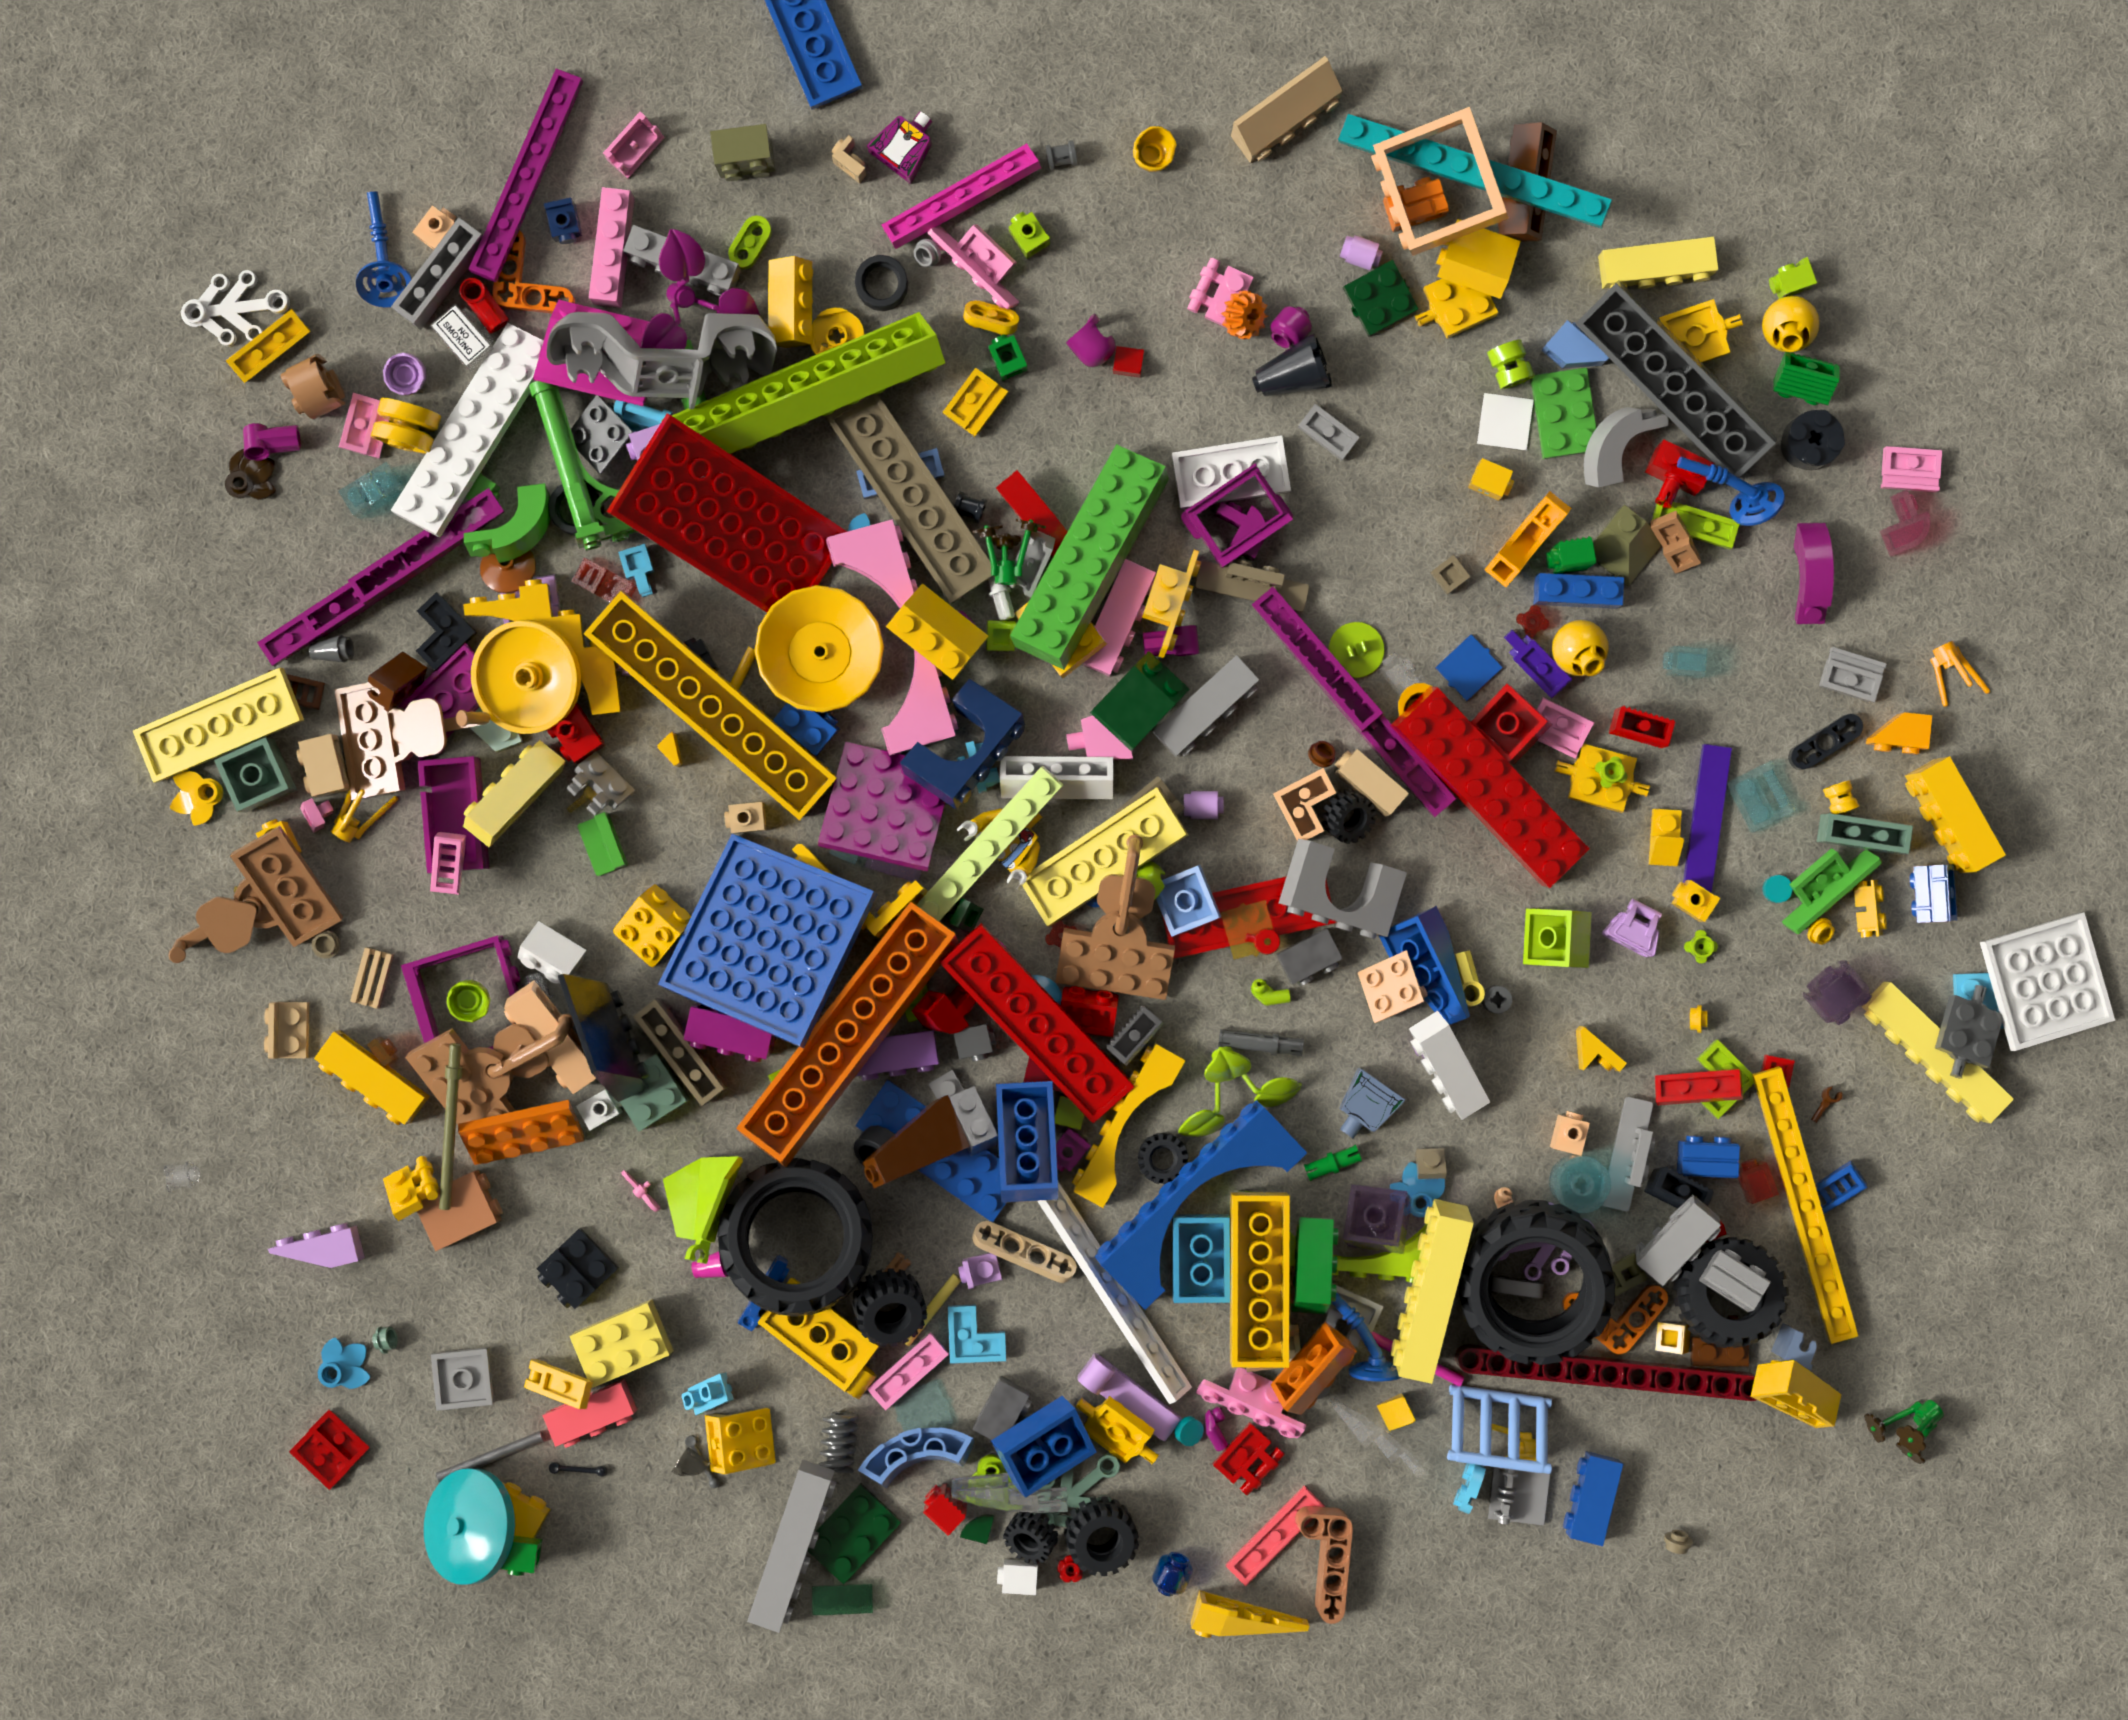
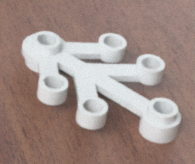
[181,270,290,347]

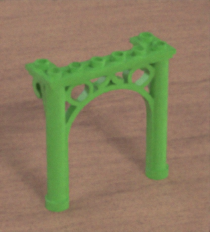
[529,340,707,551]

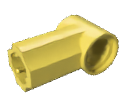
[1454,950,1485,1007]

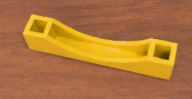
[1071,1043,1185,1208]

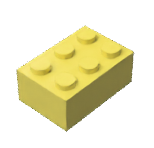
[569,1299,674,1388]

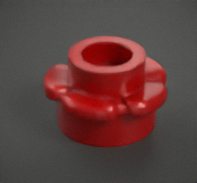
[1057,1555,1083,1583]

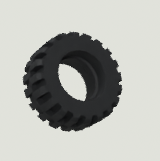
[1673,1237,1789,1348]

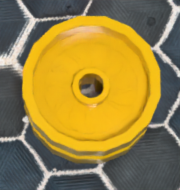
[370,398,441,454]

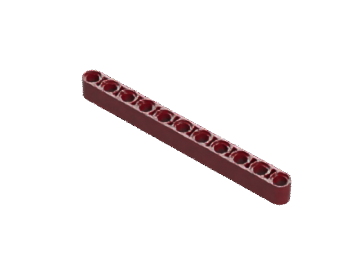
[1455,1344,1757,1401]

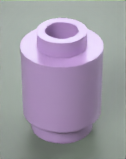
[1339,235,1383,271]
[1184,791,1224,819]

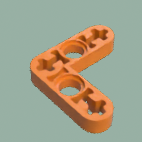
[493,230,575,313]
[1562,1284,1668,1354]

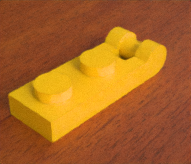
[524,1359,593,1409]

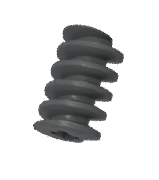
[819,1411,859,1473]

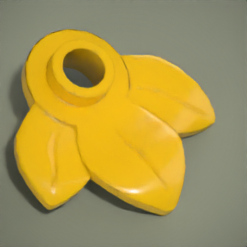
[170,771,223,826]

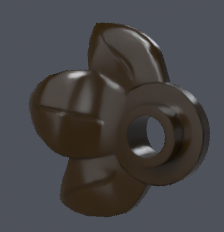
[225,449,276,500]

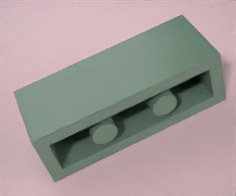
[1817,813,1913,855]

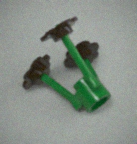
[972,518,1046,585]
[1864,1400,1944,1464]

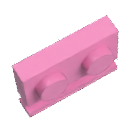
[339,393,389,459]
[1881,446,1942,492]
[1537,697,1594,759]

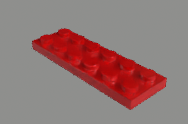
[1161,876,1336,959]

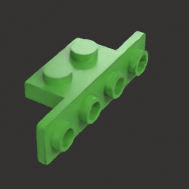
[1782,848,1882,934]

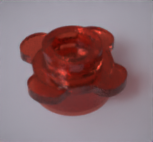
[1516,605,1549,638]
[1045,920,1077,950]

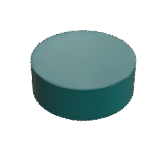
[1762,875,1792,903]
[1175,1416,1204,1446]

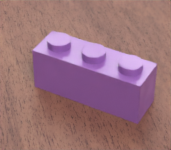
[855,1030,939,1081]

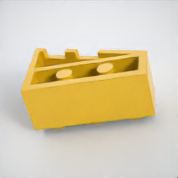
[1751,1360,1842,1428]

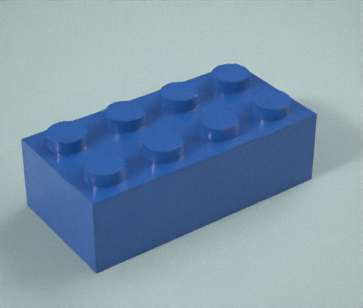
[996,1081,1058,1202]

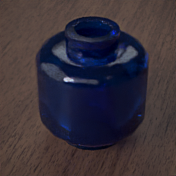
[1152,1552,1193,1597]

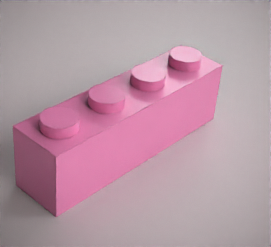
[589,187,635,308]
[1082,559,1156,677]

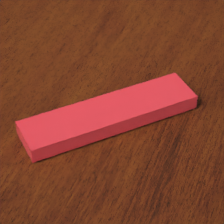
[1225,1485,1325,1586]

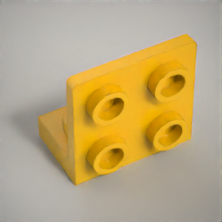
[705,1408,776,1474]

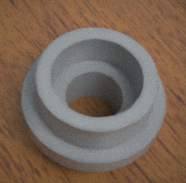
[914,239,941,267]

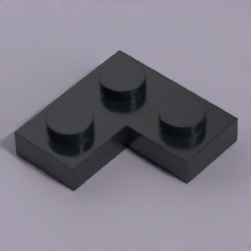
[415,592,477,671]

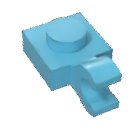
[618,544,654,597]

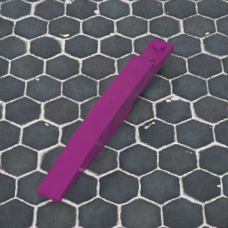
[257,488,505,667]
[1252,587,1456,818]

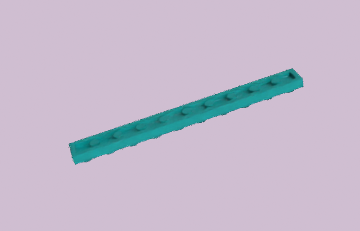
[1338,114,1612,229]

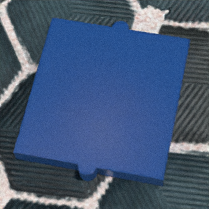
[1435,634,1503,701]

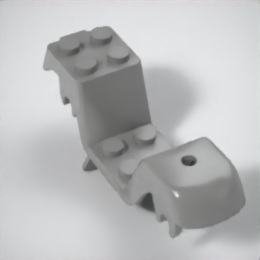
[546,312,777,409]

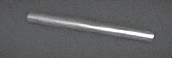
[436,1431,545,1483]

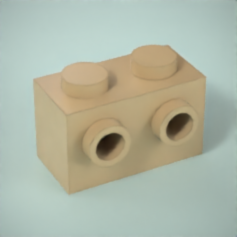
[297,734,350,798]

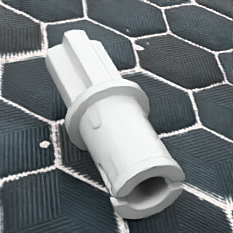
[988,564,1015,621]

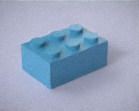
[1172,1214,1230,1303]

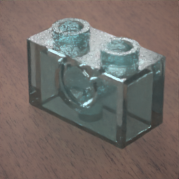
[338,462,405,519]

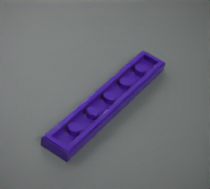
[1679,744,1732,910]

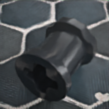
[954,491,987,524]

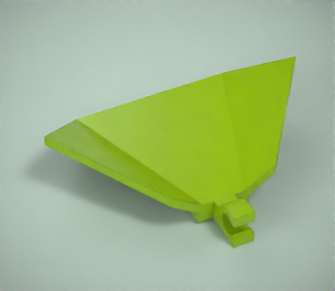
[663,1156,743,1264]

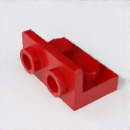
[1061,986,1119,1037]

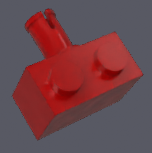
[1644,439,1714,508]
[546,702,606,764]

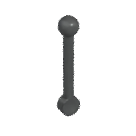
[685,1435,720,1489]

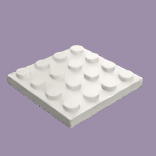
[1980,912,2115,1051]

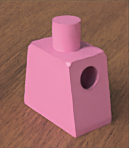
[1066,716,1133,760]

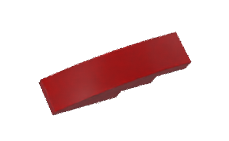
[996,470,1068,559]

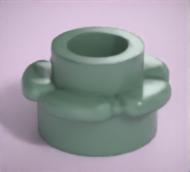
[372,1326,398,1354]

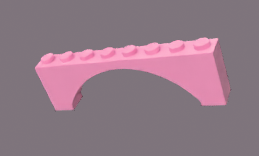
[826,519,958,755]

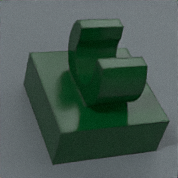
[946,898,984,933]

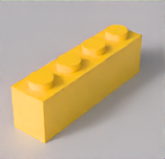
[314,1030,430,1125]

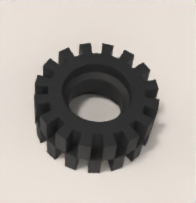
[1322,789,1376,844]
[1138,1133,1189,1185]
[1003,1510,1059,1564]

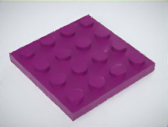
[818,742,946,872]

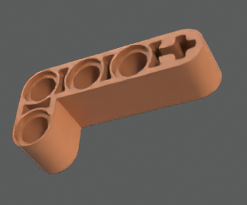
[1295,1506,1353,1624]

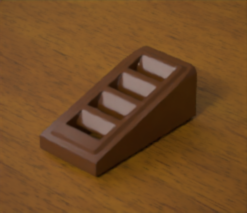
[268,670,325,710]

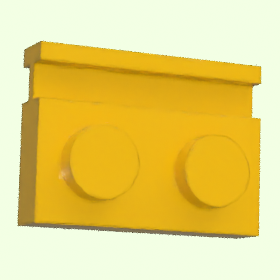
[943,368,1008,438]

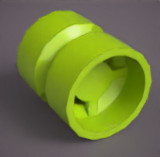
[1487,339,1535,390]

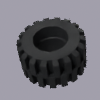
[852,1268,927,1347]
[1064,1496,1139,1577]

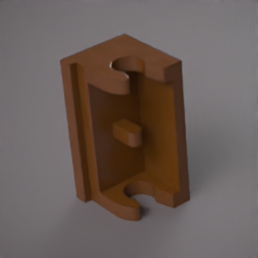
[367,651,428,712]

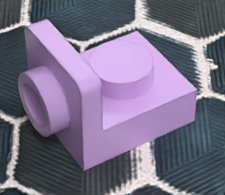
[958,1253,1002,1289]

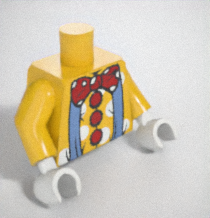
[957,808,1042,890]

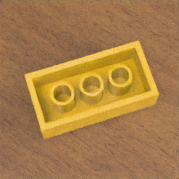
[1905,756,2006,873]

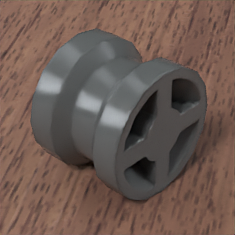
[1482,985,1512,1014]

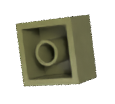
[710,124,776,181]

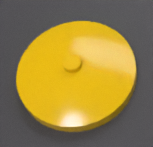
[471,620,581,734]

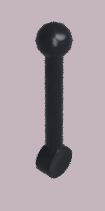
[549,1462,607,1477]

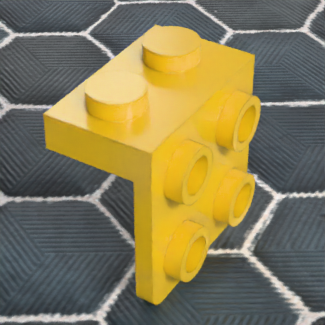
[613,884,691,967]

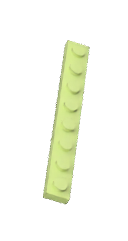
[916,766,1063,921]

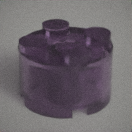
[1802,960,1872,1025]

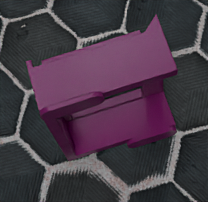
[1181,463,1293,568]

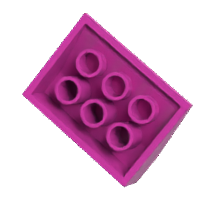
[533,300,649,406]

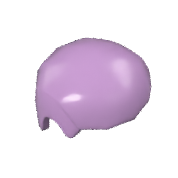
[383,353,426,395]

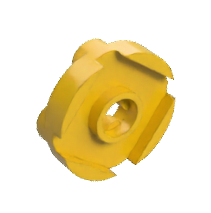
[810,308,865,355]

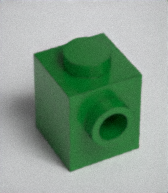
[500,1536,543,1576]

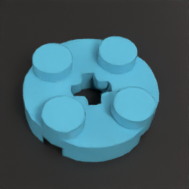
[1453,1463,1486,1514]

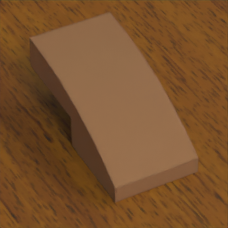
[1651,511,1701,574]

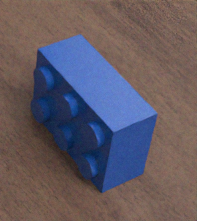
[991,1396,1097,1498]

